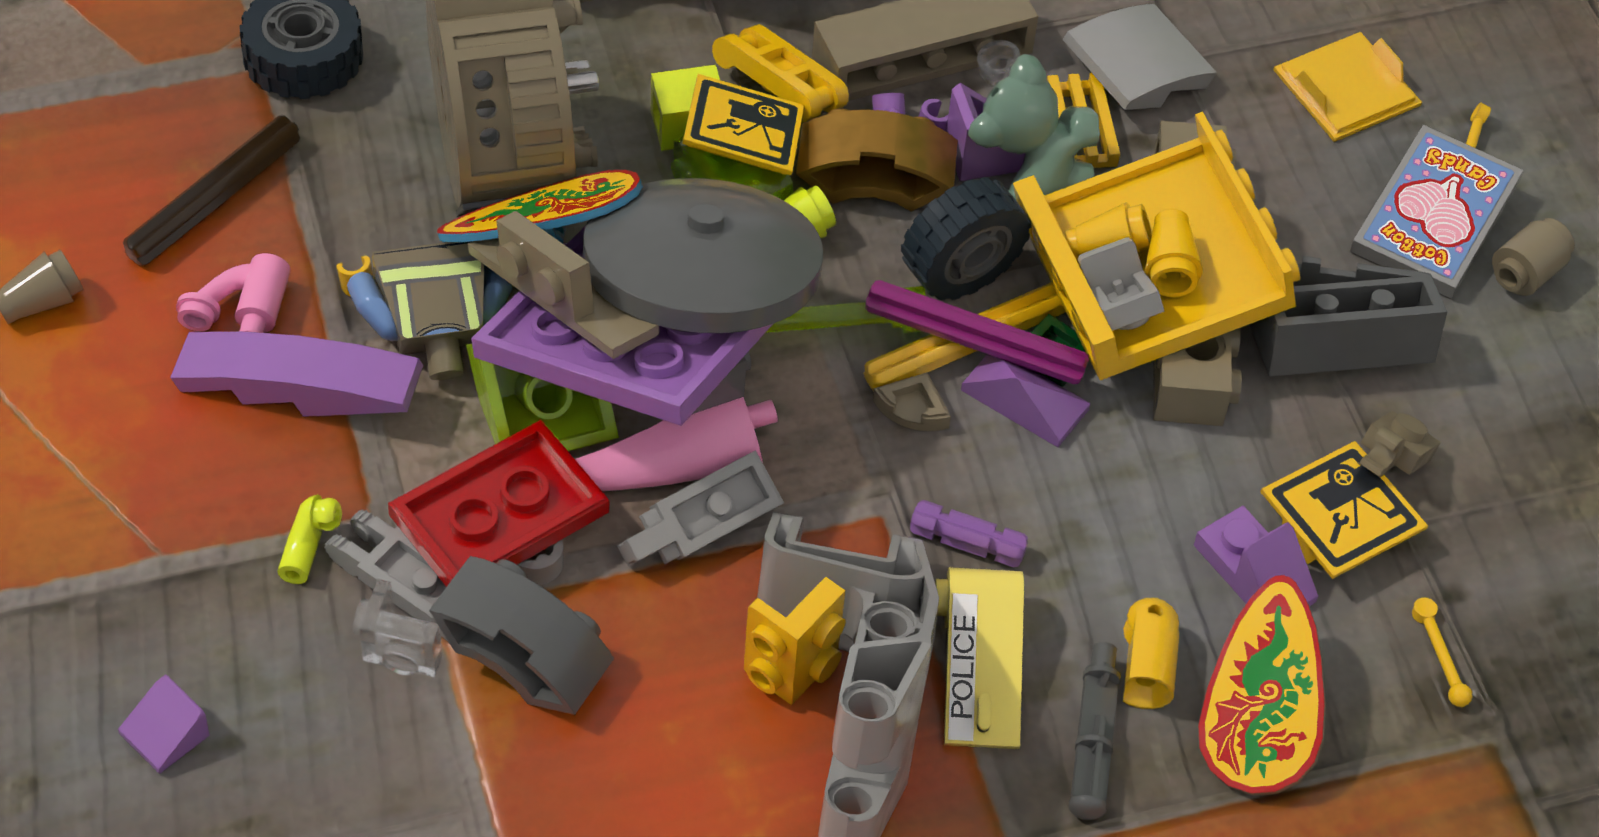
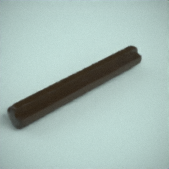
[123,115,300,266]

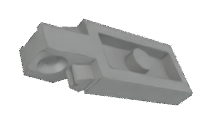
[617,450,784,567]

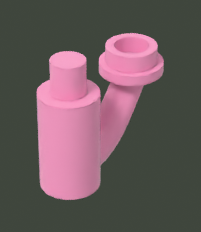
[176,253,291,333]

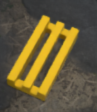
[1047,73,1120,168]

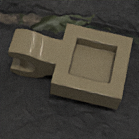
[1359,411,1441,477]

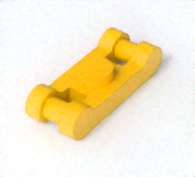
[712,24,849,122]

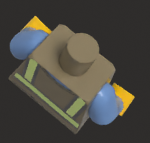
[336,241,512,380]

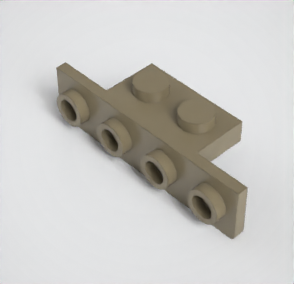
[468,211,659,359]

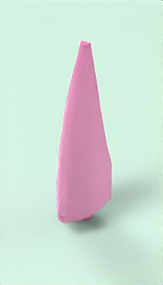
[575,397,778,491]

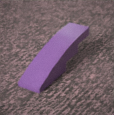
[170,331,423,417]

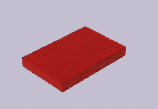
[388,419,610,587]

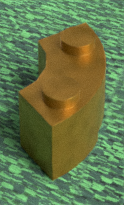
[796,109,958,212]

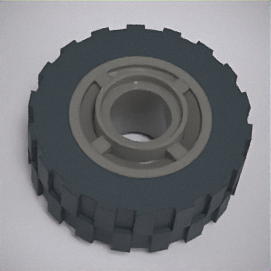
[240,0,363,99]
[901,177,1032,301]

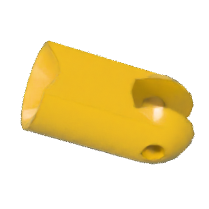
[1123,598,1179,709]

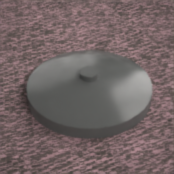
[583,178,823,333]

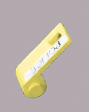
[935,567,1024,749]

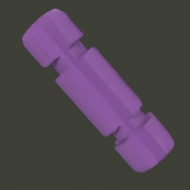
[910,500,1028,567]

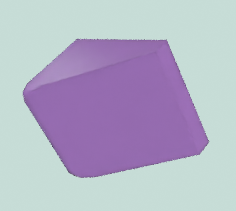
[118,674,210,774]

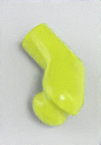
[277,494,342,584]

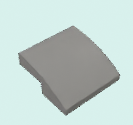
[1063,4,1217,110]

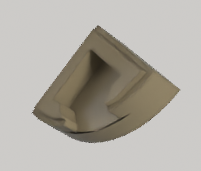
[873,372,951,431]

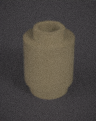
[1492,218,1575,296]

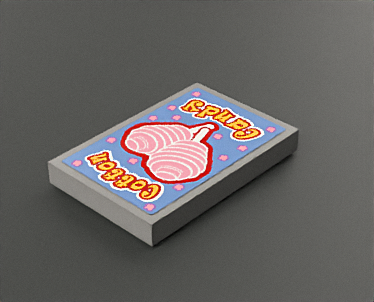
[1350,125,1524,299]

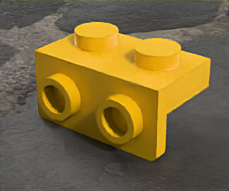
[744,577,846,705]

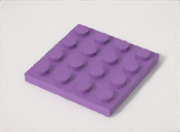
[471,225,773,426]

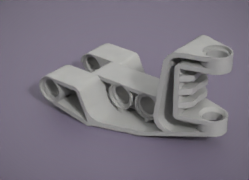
[757,512,939,837]

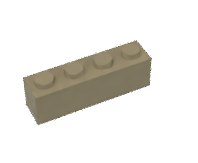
[812,0,1039,101]

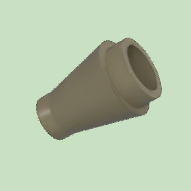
[0,250,84,324]

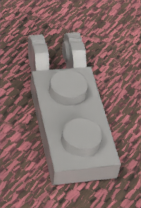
[324,509,448,641]

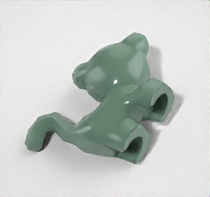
[968,54,1100,200]

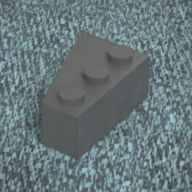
[1249,256,1447,376]

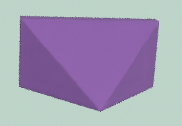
[961,354,1090,447]

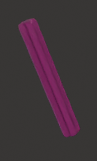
[865,280,1089,385]

